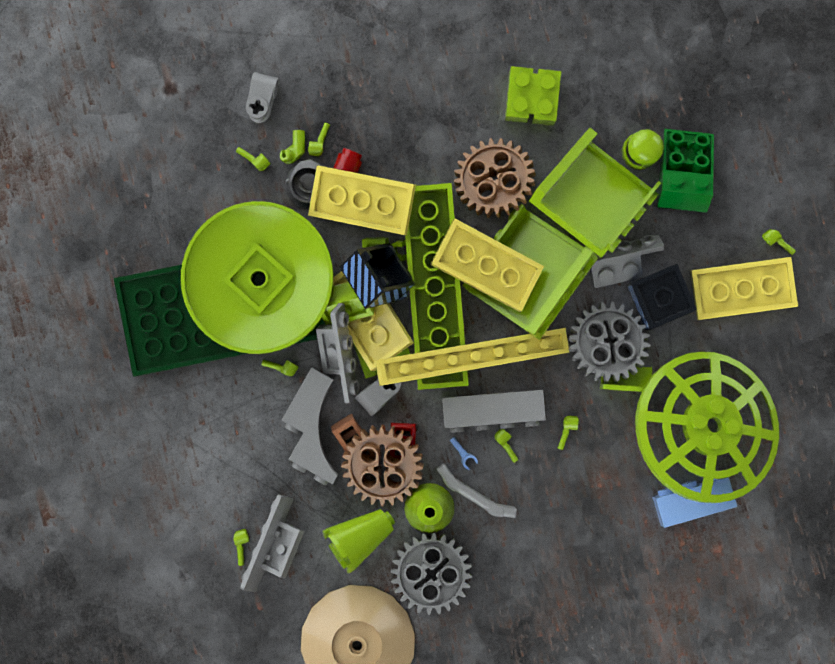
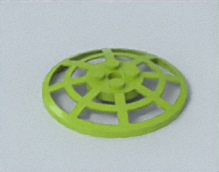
[635,352,779,503]

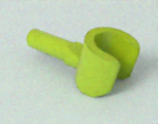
[308,123,330,156]
[236,147,270,171]
[762,229,796,255]
[261,359,298,377]
[557,416,579,450]
[494,429,519,463]
[233,529,250,566]

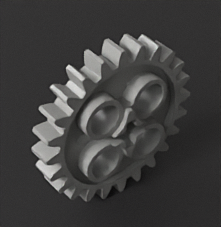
[568,302,651,384]
[391,532,472,615]

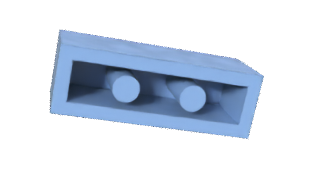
[652,477,737,528]

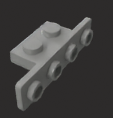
[590,235,664,288]
[316,303,360,404]
[240,494,305,592]

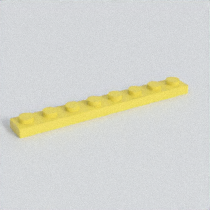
[375,328,569,386]

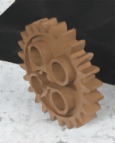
[454,138,536,218]
[341,424,424,506]

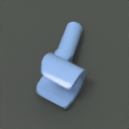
[450,437,478,470]

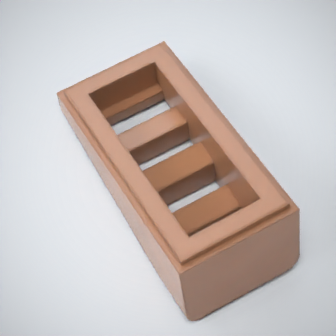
[331,414,376,457]

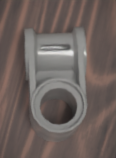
[246,72,279,123]
[355,379,402,416]

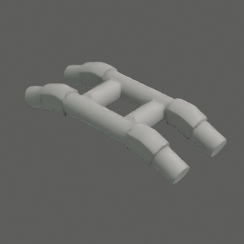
[436,463,517,518]

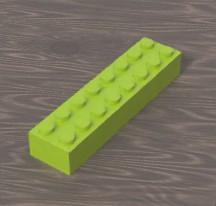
[405,183,469,390]

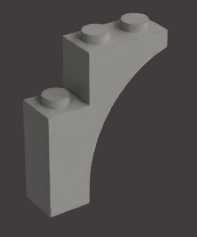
[282,367,339,485]

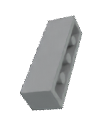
[442,390,546,433]

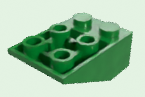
[657,129,714,213]

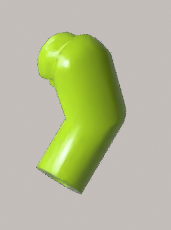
[279,130,305,164]

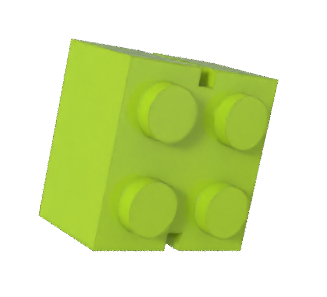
[505,66,561,126]

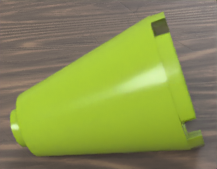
[404,483,455,533]
[322,509,395,574]

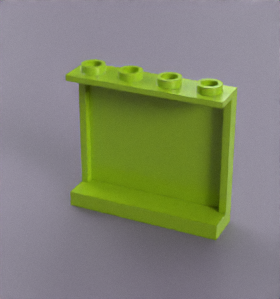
[529,128,661,258]
[462,204,598,340]

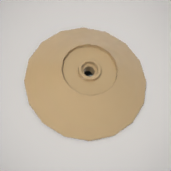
[301,585,415,664]

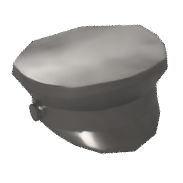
[285,159,322,208]

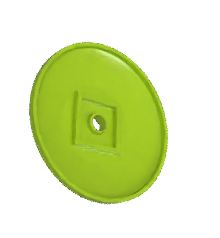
[181,201,334,354]

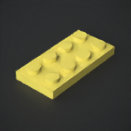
[308,165,416,235]
[430,219,544,312]
[690,257,798,320]
[333,271,414,371]

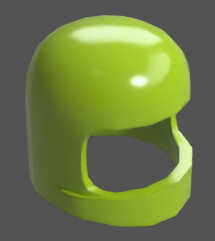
[621,129,664,170]

